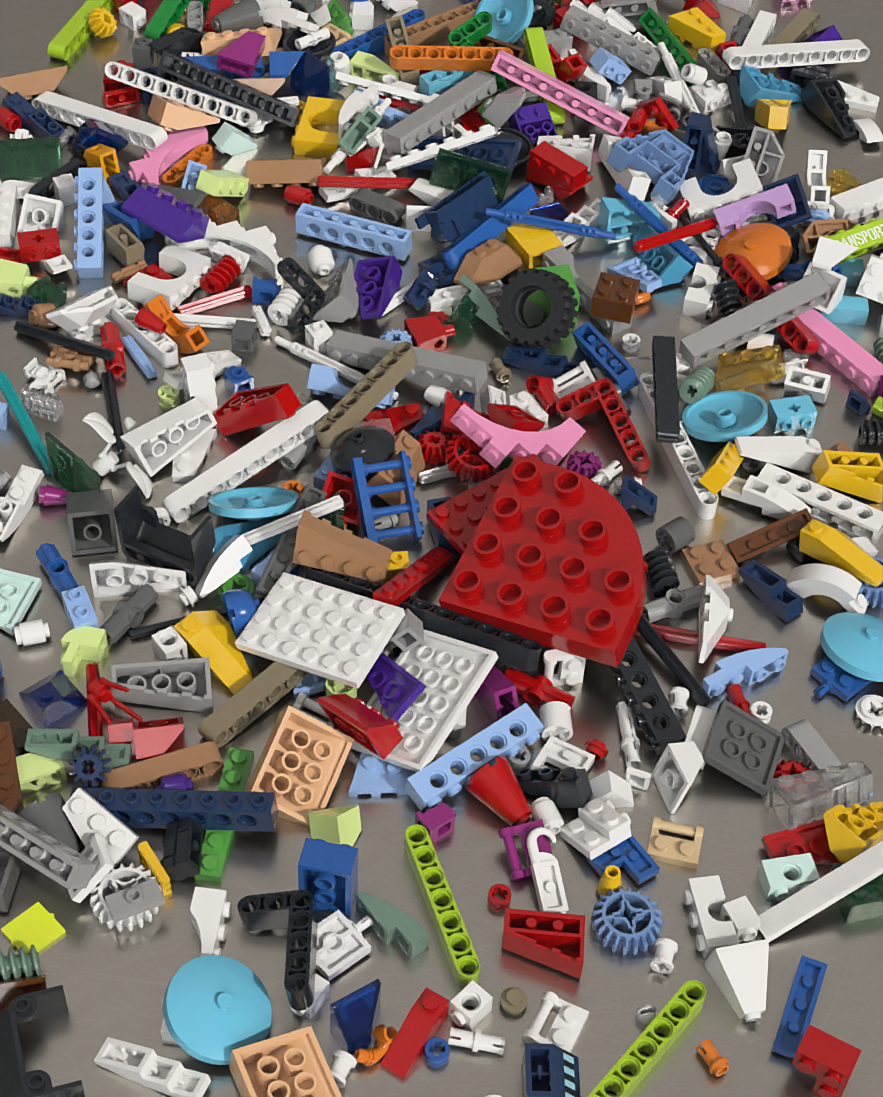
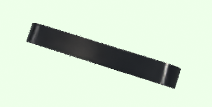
[28,158,87,198]

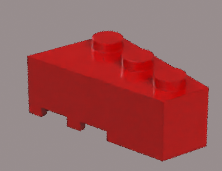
[526,141,588,192]
[502,908,585,979]

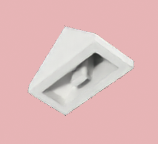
[587,770,634,808]

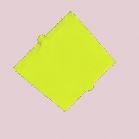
[0,902,65,953]

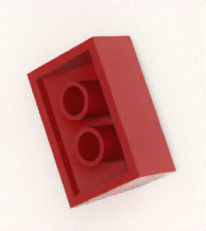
[316,693,403,760]

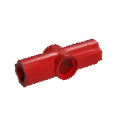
[620,108,649,139]
[100,322,126,377]
[504,667,575,710]

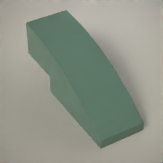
[337,106,383,156]
[356,891,429,959]

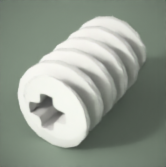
[268,283,302,326]

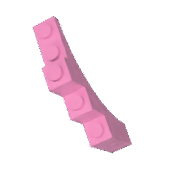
[127,126,208,185]
[450,404,586,468]

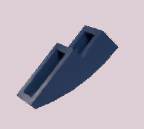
[738,560,803,622]

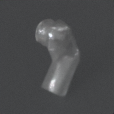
[537,186,554,207]

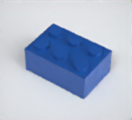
[298,838,358,918]

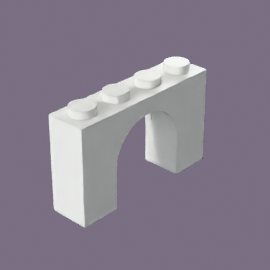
[679,158,763,223]
[127,244,212,311]

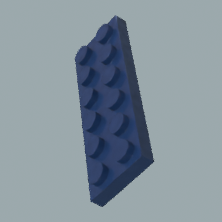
[407,136,522,174]

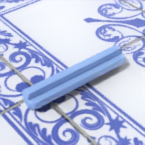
[122,335,157,379]

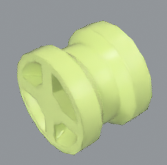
[158,385,180,411]

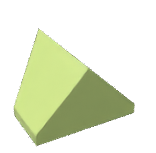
[308,804,362,847]

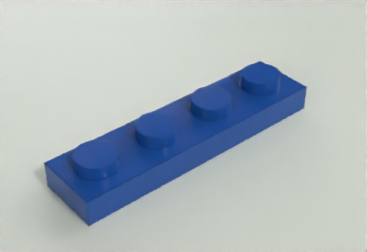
[772,955,828,1059]

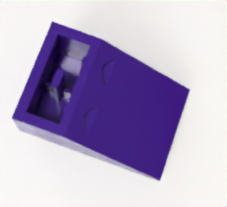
[508,102,557,147]

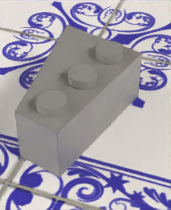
[600,0,658,26]

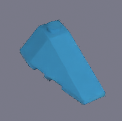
[739,65,803,107]
[632,223,693,286]
[209,516,283,574]

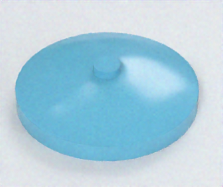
[474,0,534,44]
[682,390,768,442]
[208,487,299,521]
[820,612,883,682]
[163,955,272,1065]

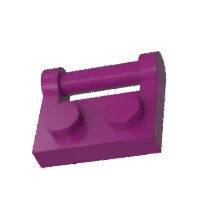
[498,819,553,881]

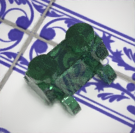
[27,275,68,309]
[444,295,480,335]

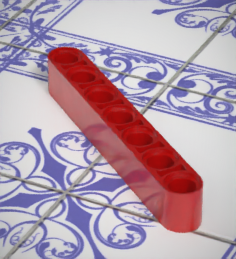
[723,253,819,355]

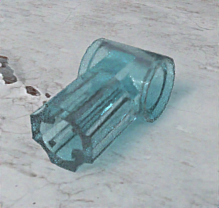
[314,56,345,94]

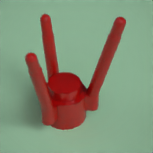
[87,677,143,724]

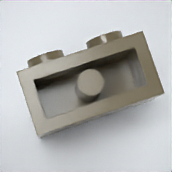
[105,223,145,267]

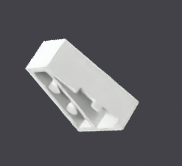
[537,134,595,171]
[181,353,218,429]

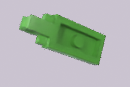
[327,0,355,35]

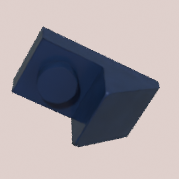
[621,474,658,516]

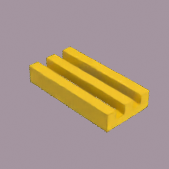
[137,841,172,896]

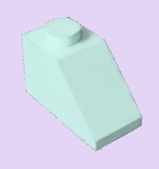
[212,122,258,156]

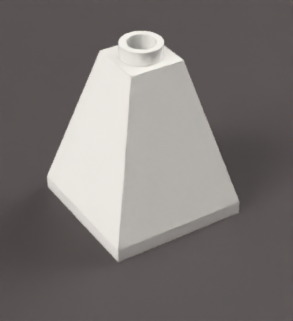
[704,939,769,1022]

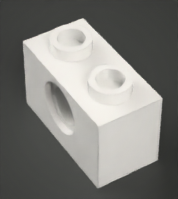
[784,366,831,404]

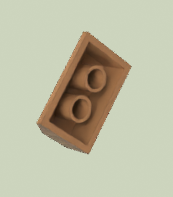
[367,430,425,506]

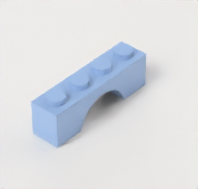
[307,363,396,409]

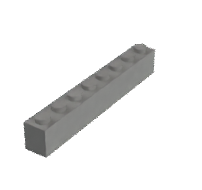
[383,70,497,155]
[679,272,831,369]
[326,330,488,394]

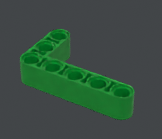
[144,0,211,41]
[448,11,507,97]

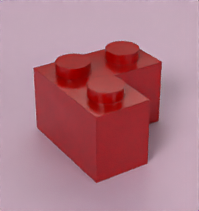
[792,1024,862,1097]

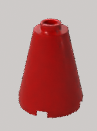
[465,756,532,827]

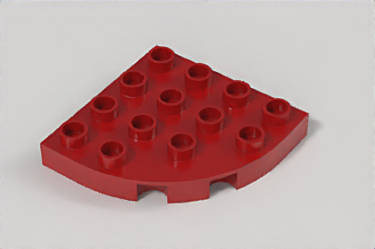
[438,455,647,668]

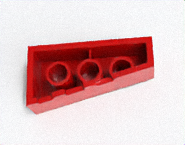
[212,383,302,436]

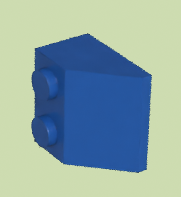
[103,201,155,241]

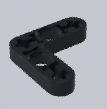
[277,257,325,333]

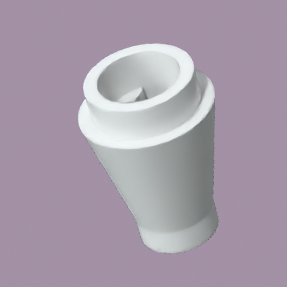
[715,132,732,160]

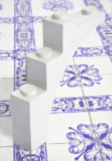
[165,215,283,279]

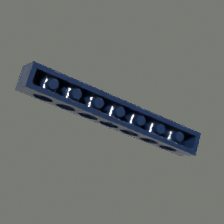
[69,787,278,832]

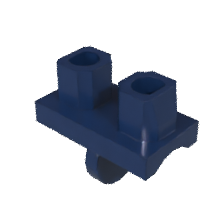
[403,270,438,310]

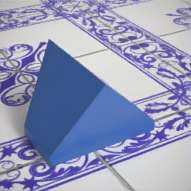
[269,51,305,78]

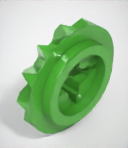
[217,573,254,600]

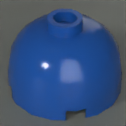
[221,589,261,637]

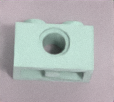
[757,853,820,901]

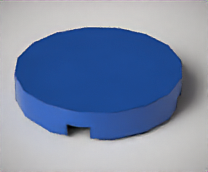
[698,174,734,196]

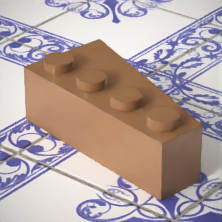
[246,157,328,188]
[292,510,392,584]

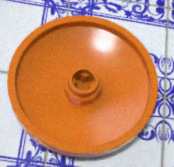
[715,223,792,280]

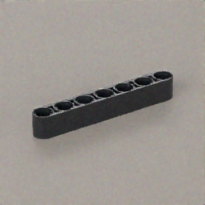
[652,335,680,443]

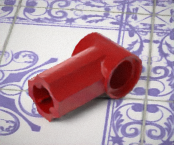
[526,375,559,415]

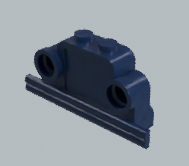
[415,171,498,244]

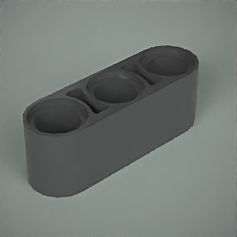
[348,188,406,226]

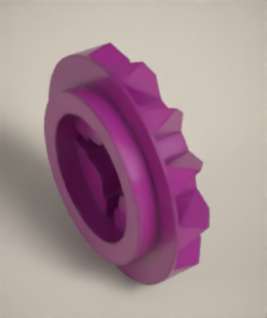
[567,449,602,478]

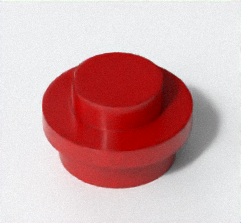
[585,739,609,761]

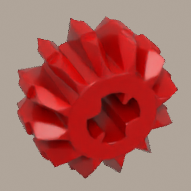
[417,429,450,465]

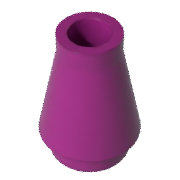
[38,484,72,506]

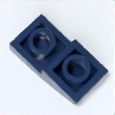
[0,293,42,318]

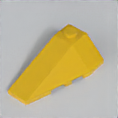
[799,519,883,587]
[174,610,253,695]

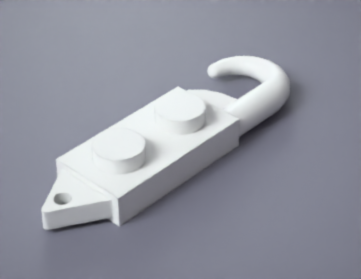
[527,827,569,914]

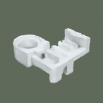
[23,357,66,401]

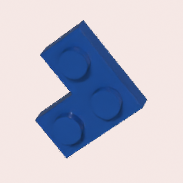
[587,834,660,885]

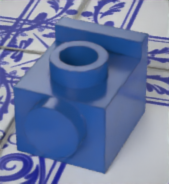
[252,276,281,305]
[224,365,254,395]

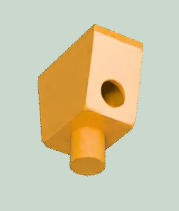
[83,144,120,187]

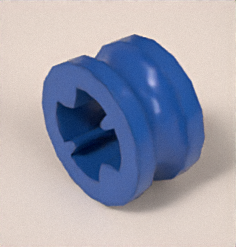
[424,1037,450,1067]

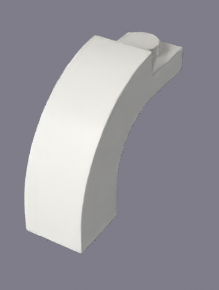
[804,150,830,204]
[787,563,869,614]

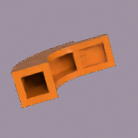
[143,294,210,354]

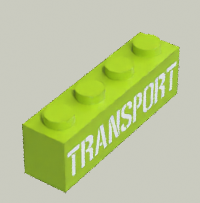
[813,218,883,264]

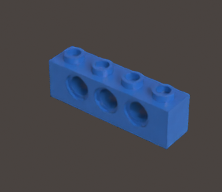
[572,321,639,395]

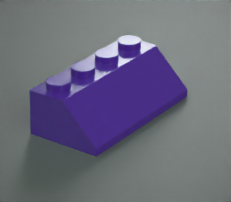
[121,183,210,243]

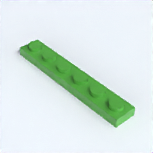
[195,747,254,883]

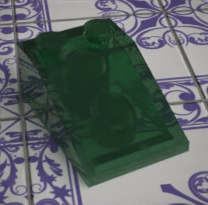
[44,432,101,493]

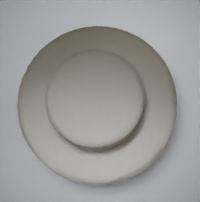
[500,987,528,1014]

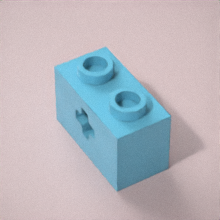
[767,395,818,433]

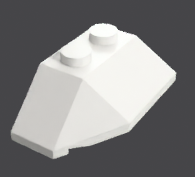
[45,285,118,332]

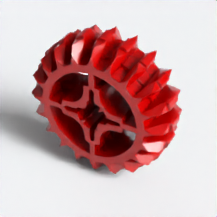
[444,431,503,484]

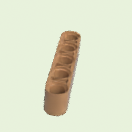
[98,741,225,789]

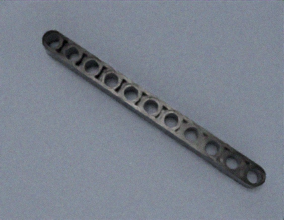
[305,566,542,671]

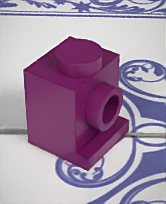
[415,802,456,843]

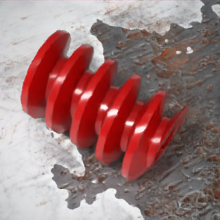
[200,254,241,294]

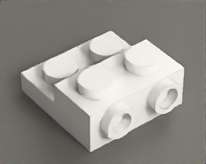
[688,79,731,113]
[560,798,631,860]

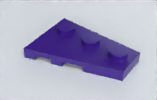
[367,652,426,722]

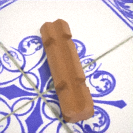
[110,260,148,284]

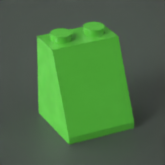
[527,265,580,327]

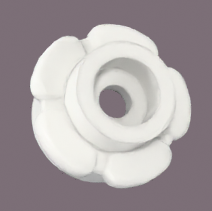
[179,585,199,607]

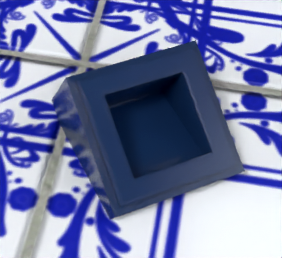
[846,389,871,416]

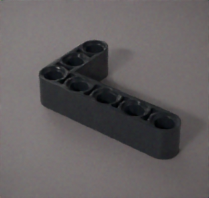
[237,890,318,1011]

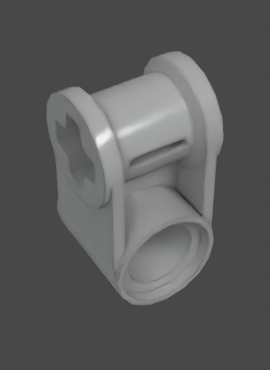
[633,79,652,100]

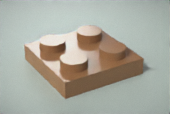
[681,540,740,585]

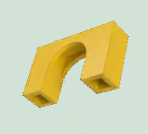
[291,96,345,159]

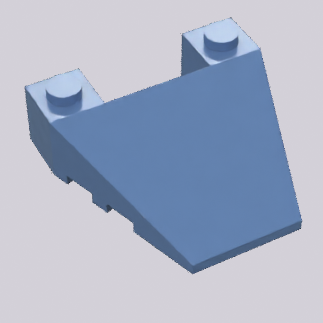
[606,129,694,206]

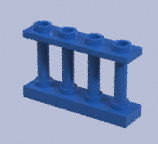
[349,450,424,543]

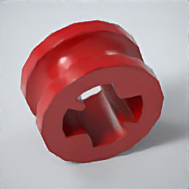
[487,884,512,911]

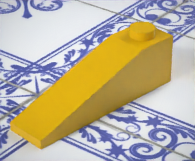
[823,802,883,864]

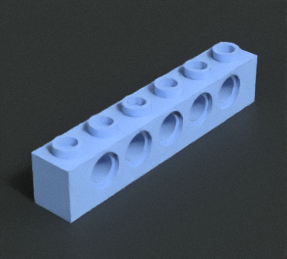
[74,167,104,279]
[295,203,412,261]
[404,703,544,811]

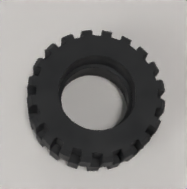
[496,268,578,348]

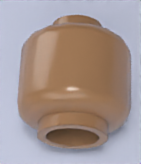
[28,303,57,329]

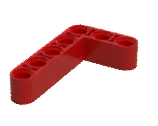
[556,378,650,472]

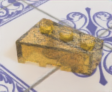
[714,344,786,392]

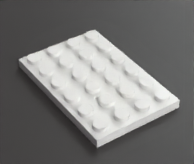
[235,572,405,688]
[351,629,498,773]

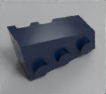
[684,112,720,176]

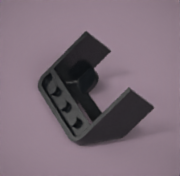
[114,486,216,586]
[0,985,85,1097]

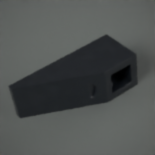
[148,27,205,55]
[515,767,593,808]

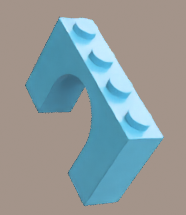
[814,258,869,326]

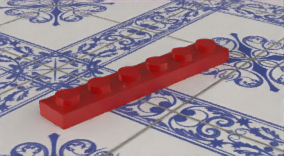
[372,547,455,606]

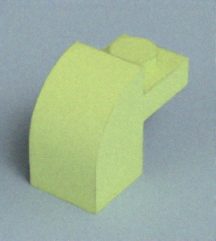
[60,626,108,677]

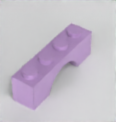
[713,184,796,238]

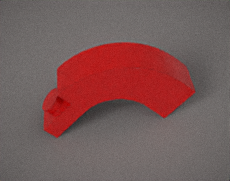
[548,44,587,83]

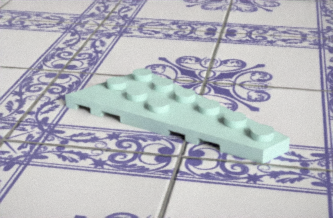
[0,569,42,636]

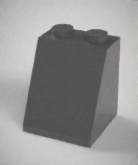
[66,489,118,556]

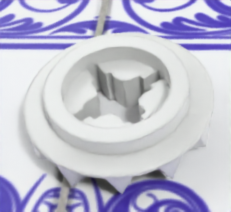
[855,695,883,728]

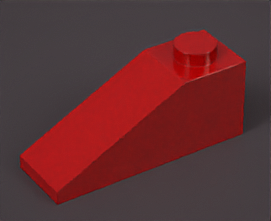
[380,987,450,1080]

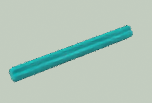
[0,371,57,475]

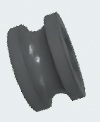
[741,458,761,478]

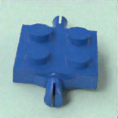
[810,656,872,702]

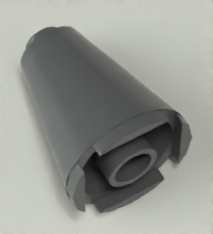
[212,0,263,33]
[18,793,81,853]

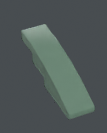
[459,274,511,341]
[25,729,132,768]

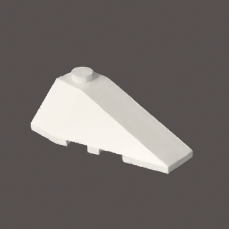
[734,436,822,474]
[89,560,187,598]
[698,575,733,663]

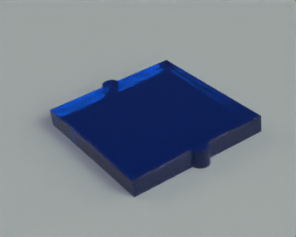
[530,203,569,221]

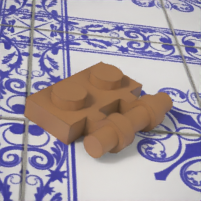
[46,346,97,372]

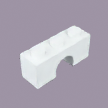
[682,262,722,319]
[683,875,739,961]

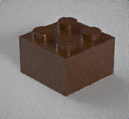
[590,272,640,324]

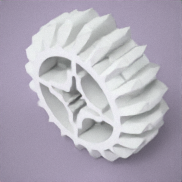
[90,862,162,933]

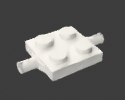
[316,909,373,981]

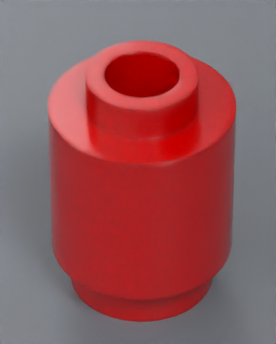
[0,107,22,132]
[284,185,314,206]

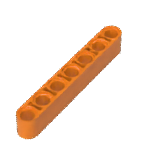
[389,45,514,71]

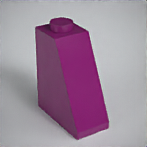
[217,31,266,78]
[475,665,519,724]

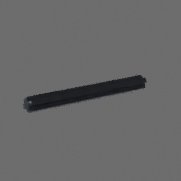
[14,321,115,362]
[101,370,125,453]
[636,614,712,708]

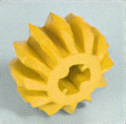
[87,7,117,39]

